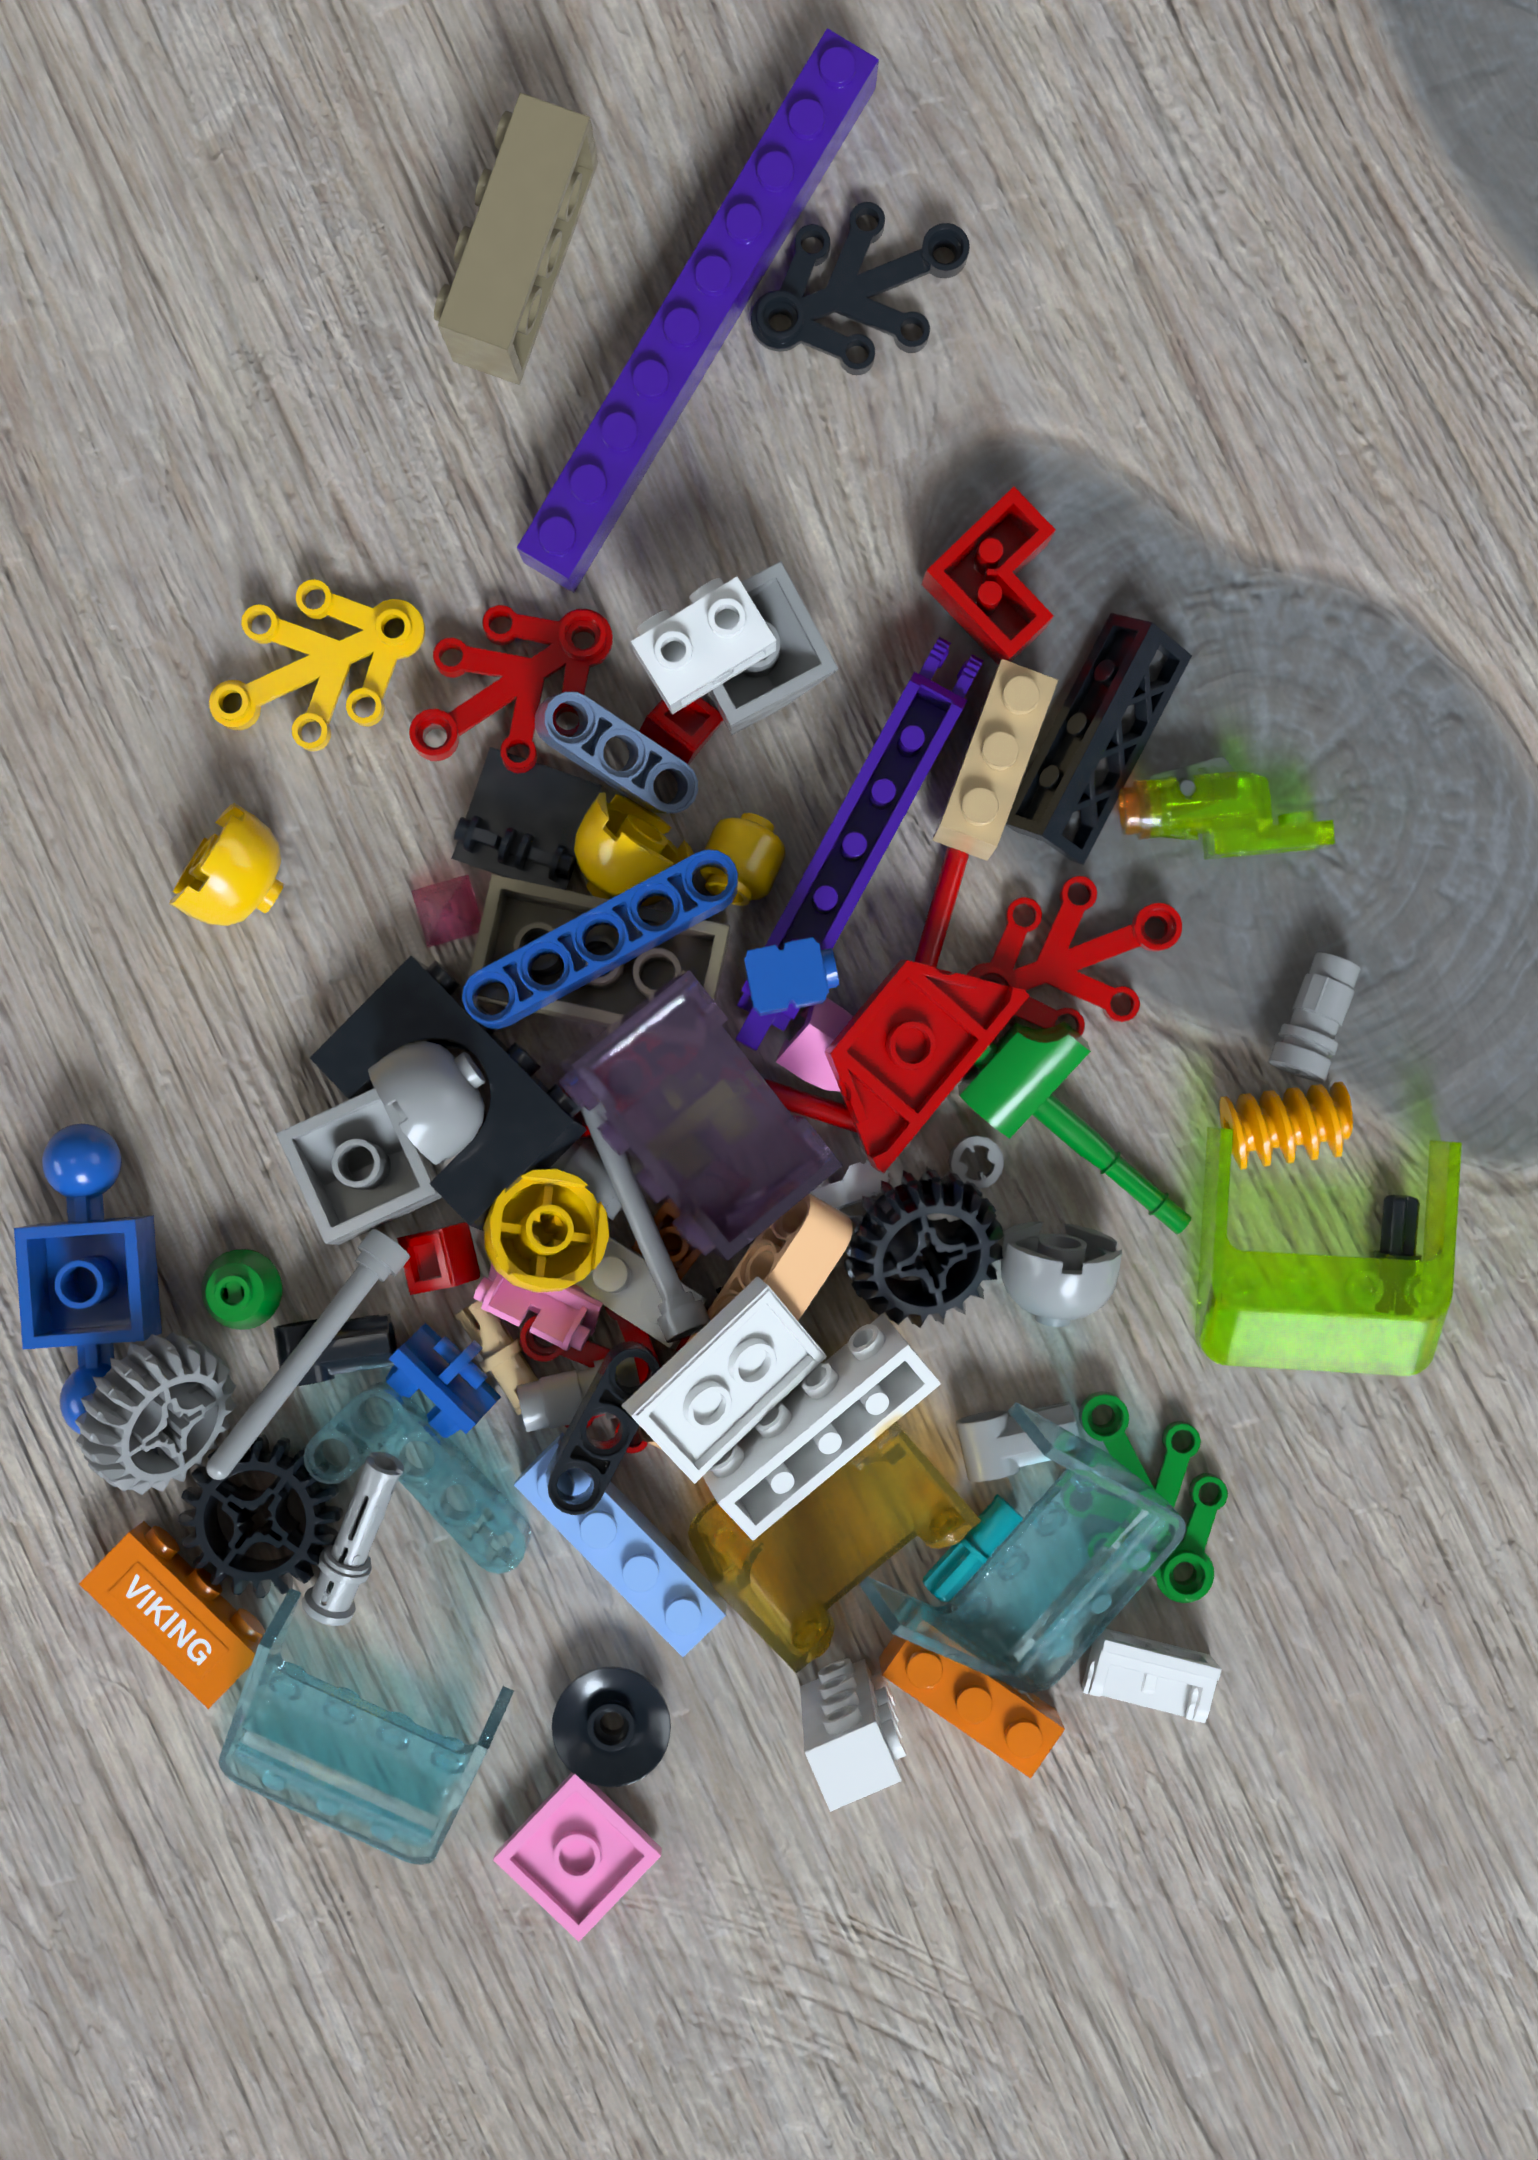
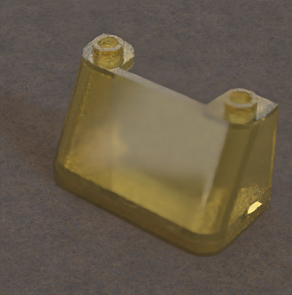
[688,1419,981,1673]

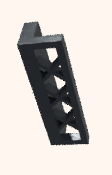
[1005,613,1192,865]

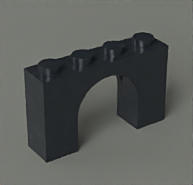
[310,956,588,1231]

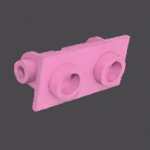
[473,1263,603,1351]

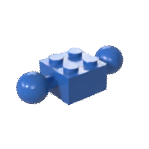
[14,1123,162,1434]

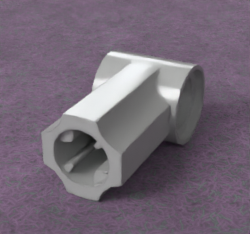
[956,1402,1082,1482]

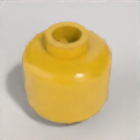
[700,813,785,906]

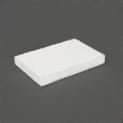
[621,1276,827,1484]

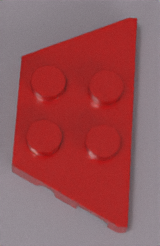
[825,959,1030,1174]

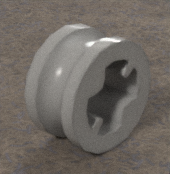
[948,1135,1004,1189]

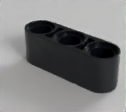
[546,1341,661,1515]

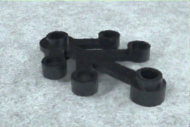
[751,202,970,375]

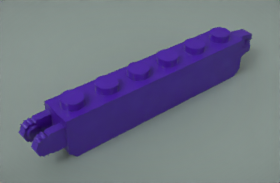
[735,637,983,1051]

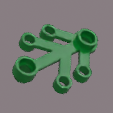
[1058,1391,1228,1603]

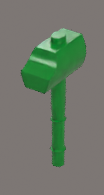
[958,1021,1192,1235]

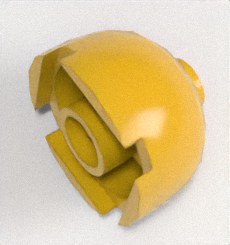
[574,792,694,906]
[169,803,284,926]
[483,1169,609,1293]

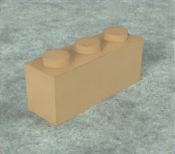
[932,659,1058,861]

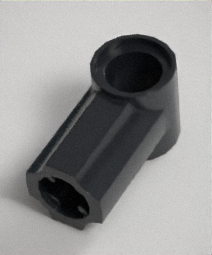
[273,1314,397,1386]

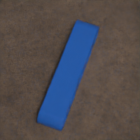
[462,849,738,1029]

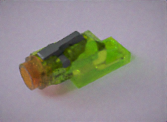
[1118,757,1335,860]

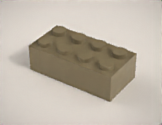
[434,92,598,385]
[469,874,730,1050]

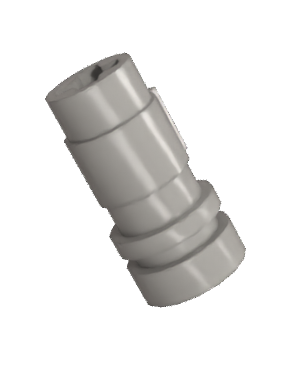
[1268,952,1361,1082]
[516,1357,640,1432]

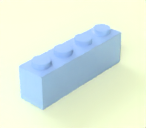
[514,1432,727,1657]

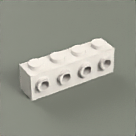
[703,1314,941,1541]
[800,1658,907,1812]

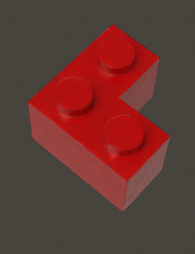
[921,486,1056,665]

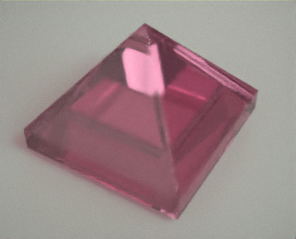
[411,874,482,948]

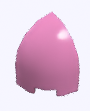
[776,997,853,1092]

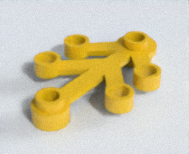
[209,579,425,751]

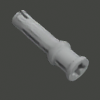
[302,1452,404,1626]

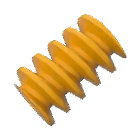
[1219,1082,1353,1170]

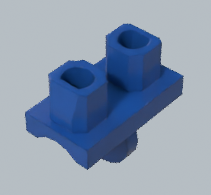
[386,1323,501,1438]

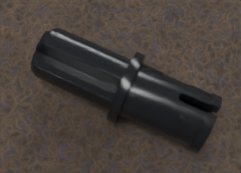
[1373,1194,1422,1315]

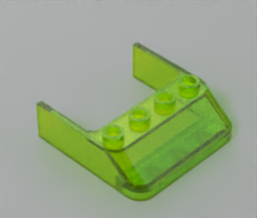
[1195,1127,1462,1376]

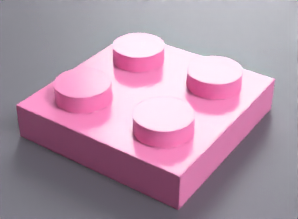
[493,1772,662,1942]

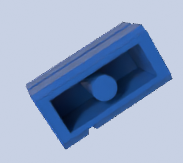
[744,937,840,1016]

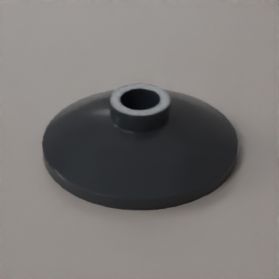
[552,1666,671,1787]

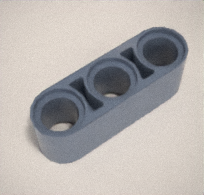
[535,692,698,813]

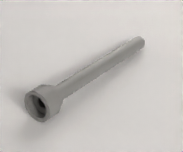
[569,1070,711,1343]
[206,1228,411,1480]

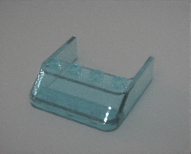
[860,1402,1186,1693]
[218,1588,514,1865]

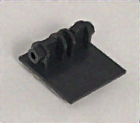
[451,747,602,890]

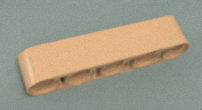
[638,1189,853,1450]

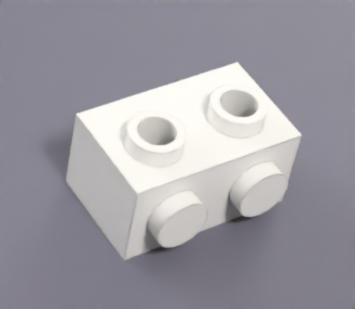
[631,576,776,714]

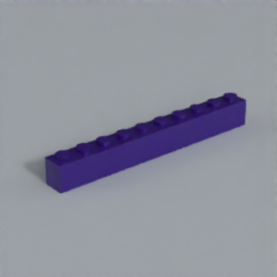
[517,28,879,593]

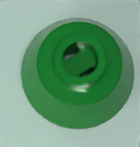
[201,1249,283,1330]

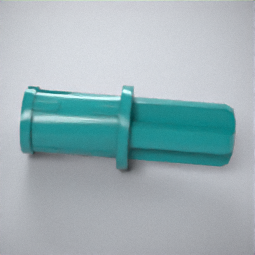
[922,1494,1026,1603]

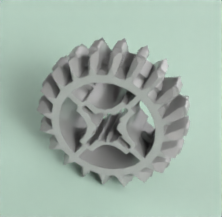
[75,1332,237,1495]

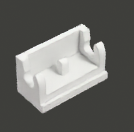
[1081,1626,1222,1723]

